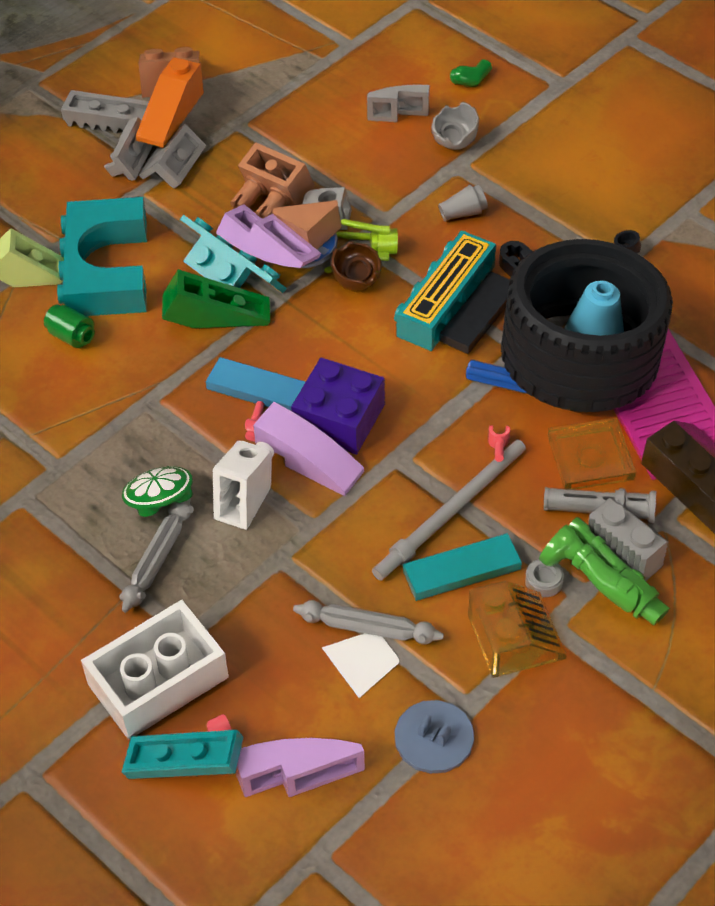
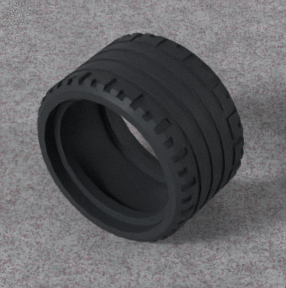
[501,239,673,412]

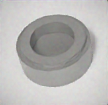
[525,559,564,597]

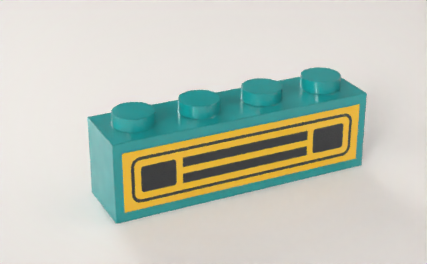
[394,230,496,351]

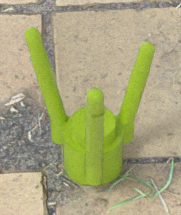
[324,219,398,273]

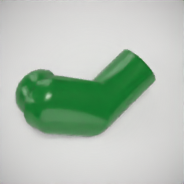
[450,59,492,87]

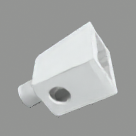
[213,441,274,530]

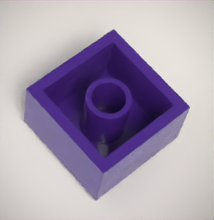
[291,357,385,455]

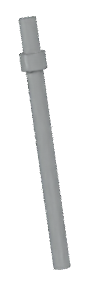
[372,439,526,581]

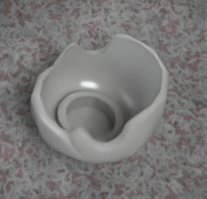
[431,102,479,150]

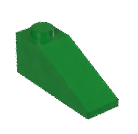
[162,269,270,328]

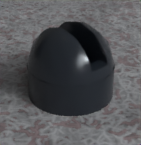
[614,230,641,253]

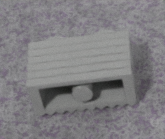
[588,498,668,581]

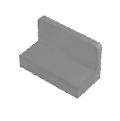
[138,124,206,189]

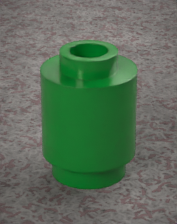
[44,304,95,348]

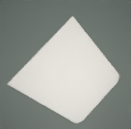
[322,633,399,698]

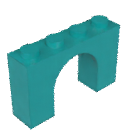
[57,197,147,316]

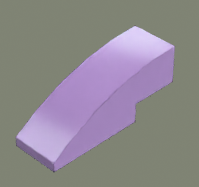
[216,204,321,268]
[253,402,364,496]
[236,738,365,797]

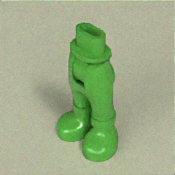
[539,517,670,626]

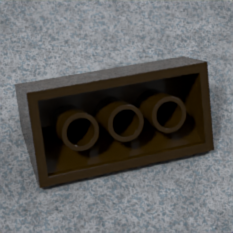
[641,421,715,534]

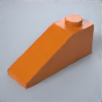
[136,57,204,148]

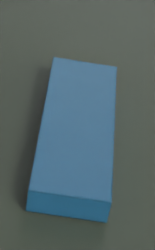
[206,357,305,411]

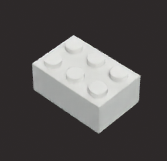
[81,600,229,740]

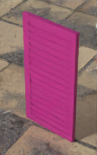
[613,329,715,480]

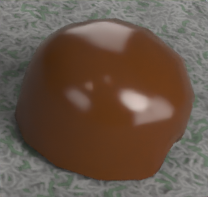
[331,241,382,291]

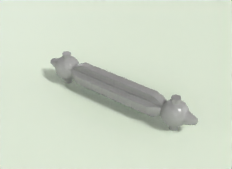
[119,498,194,613]
[293,600,444,645]

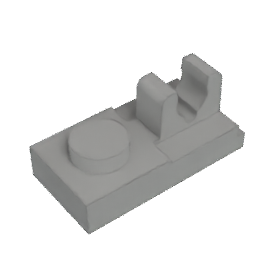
[104,117,153,181]

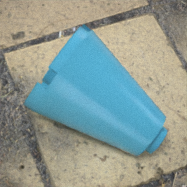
[564,281,624,336]

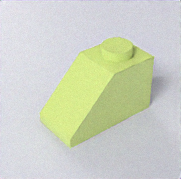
[0,228,64,287]

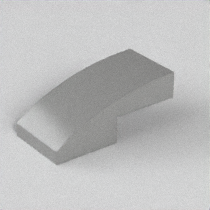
[367,84,430,122]

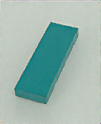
[403,533,522,601]
[122,730,244,779]

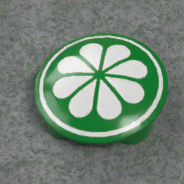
[122,466,193,517]

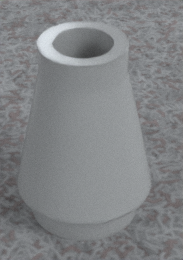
[438,185,488,222]

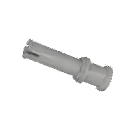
[544,487,657,524]

